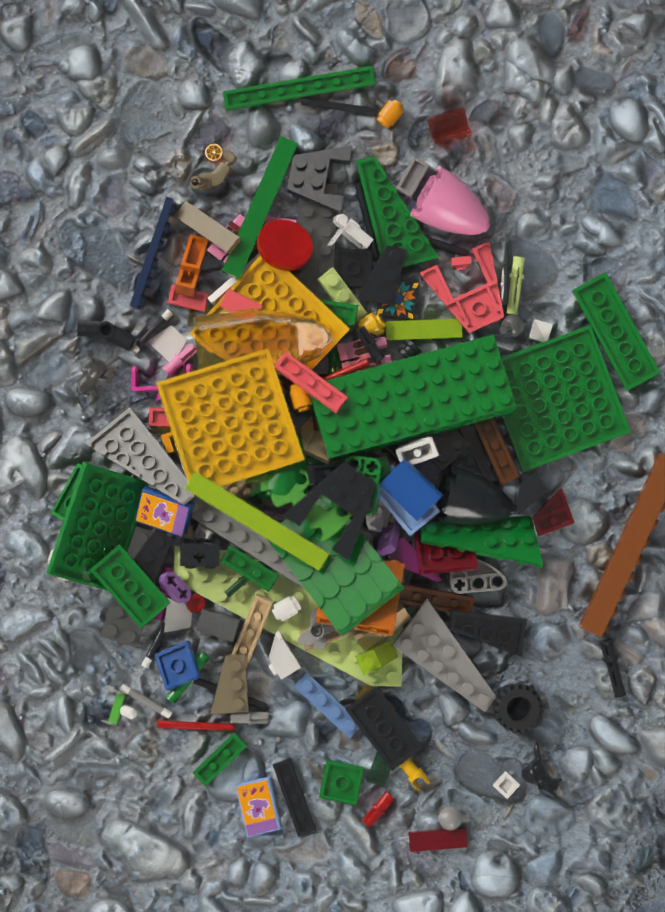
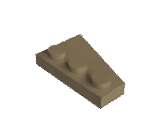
[210,653,249,714]

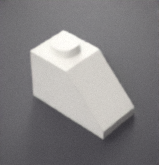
[396,437,439,465]
[269,631,301,679]

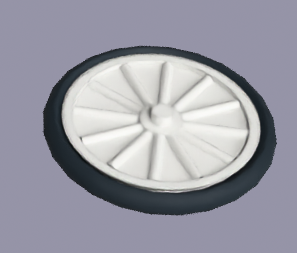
[500,264,509,305]

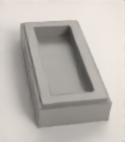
[395,156,430,199]

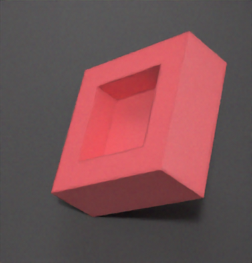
[450,256,471,271]

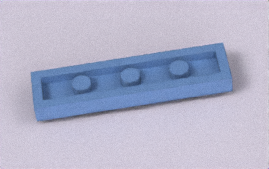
[293,671,359,739]

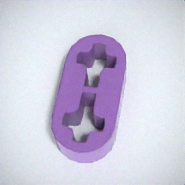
[159,572,191,603]

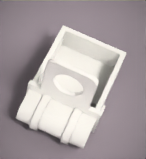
[327,214,374,249]

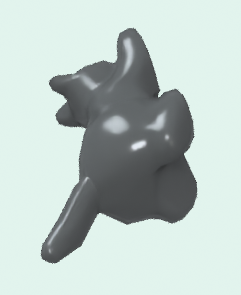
[76,356,120,397]

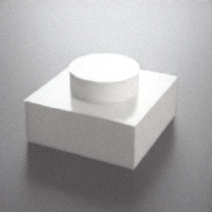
[493,771,520,799]

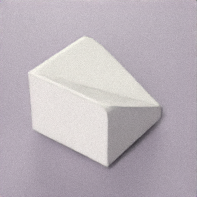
[528,319,553,343]

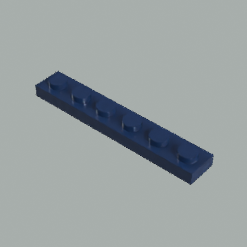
[130,196,177,310]

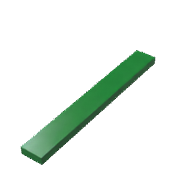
[223,66,376,111]
[222,136,298,280]

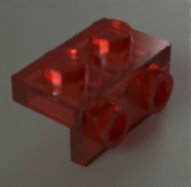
[427,107,471,145]

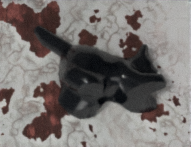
[522,742,562,798]

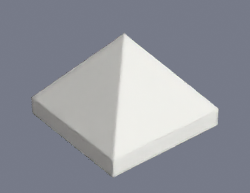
[194,523,213,538]

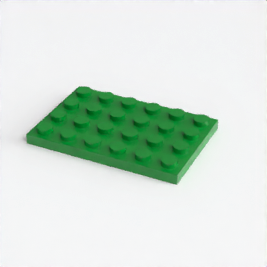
[46,462,149,591]

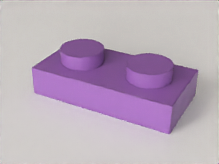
[376,521,401,557]

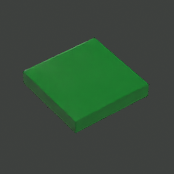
[319,759,364,805]

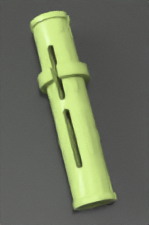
[505,256,525,315]

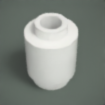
[272,595,302,622]

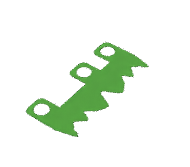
[246,468,352,542]

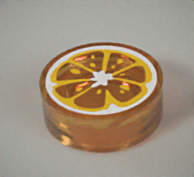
[204,143,224,163]

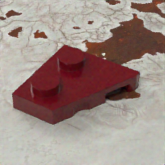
[532,488,575,536]

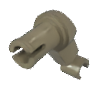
[190,150,237,191]

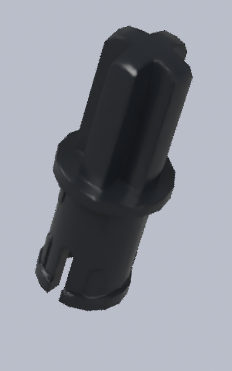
[355,326,385,363]

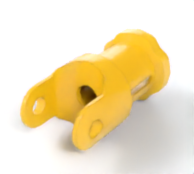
[398,756,430,791]

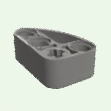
[449,559,507,594]

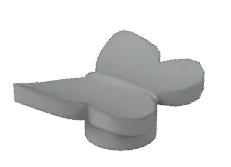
[297,610,334,650]

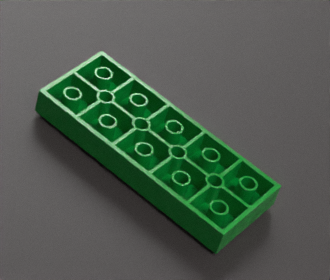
[310,334,517,464]

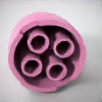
[410,166,491,235]

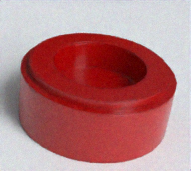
[186,594,206,613]

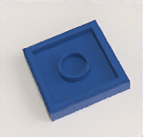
[154,640,202,691]

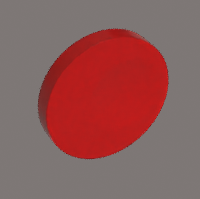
[257,219,313,271]

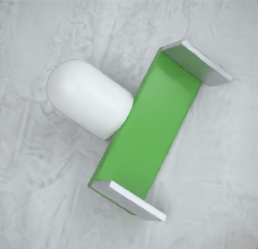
[101,689,137,726]

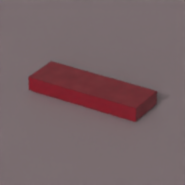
[408,827,468,852]

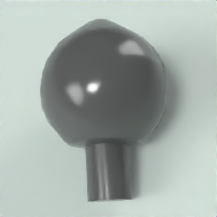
[499,314,524,337]

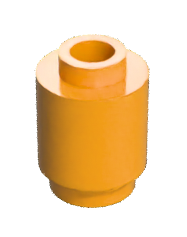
[376,99,404,129]
[289,384,313,413]

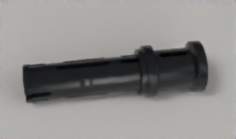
[598,638,627,698]

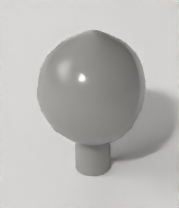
[438,807,470,830]

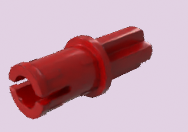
[362,791,395,827]

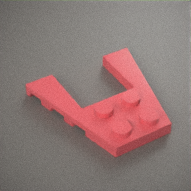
[420,241,504,334]

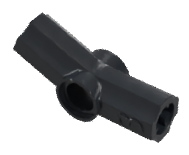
[77,319,136,351]

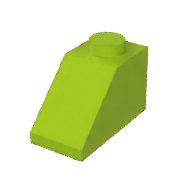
[355,640,398,675]

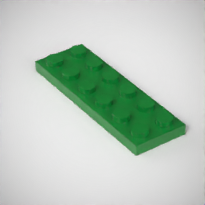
[571,272,661,391]

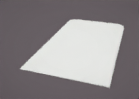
[148,326,187,362]
[164,598,192,632]

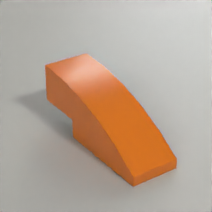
[175,234,208,297]

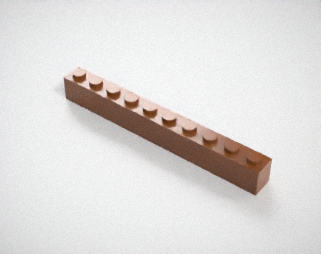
[578,453,665,637]

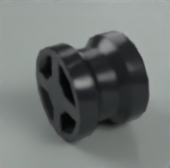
[398,340,422,359]

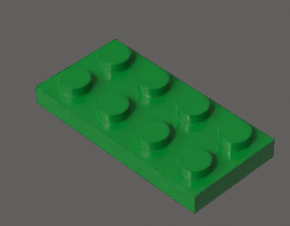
[90,544,171,628]

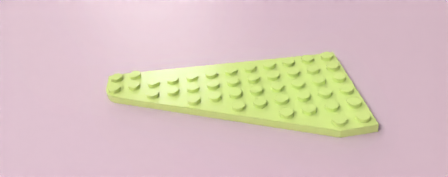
[174,546,404,687]

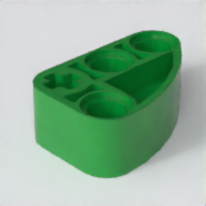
[345,456,384,516]

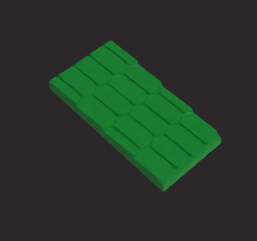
[268,495,404,637]

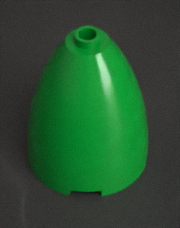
[249,433,309,505]

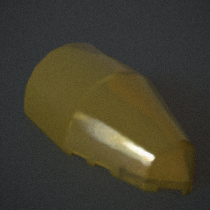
[193,308,333,375]

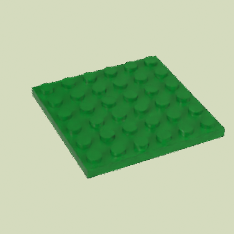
[501,325,631,472]

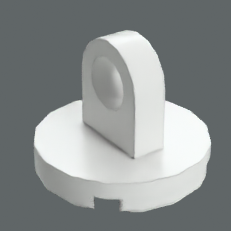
[366,499,391,532]

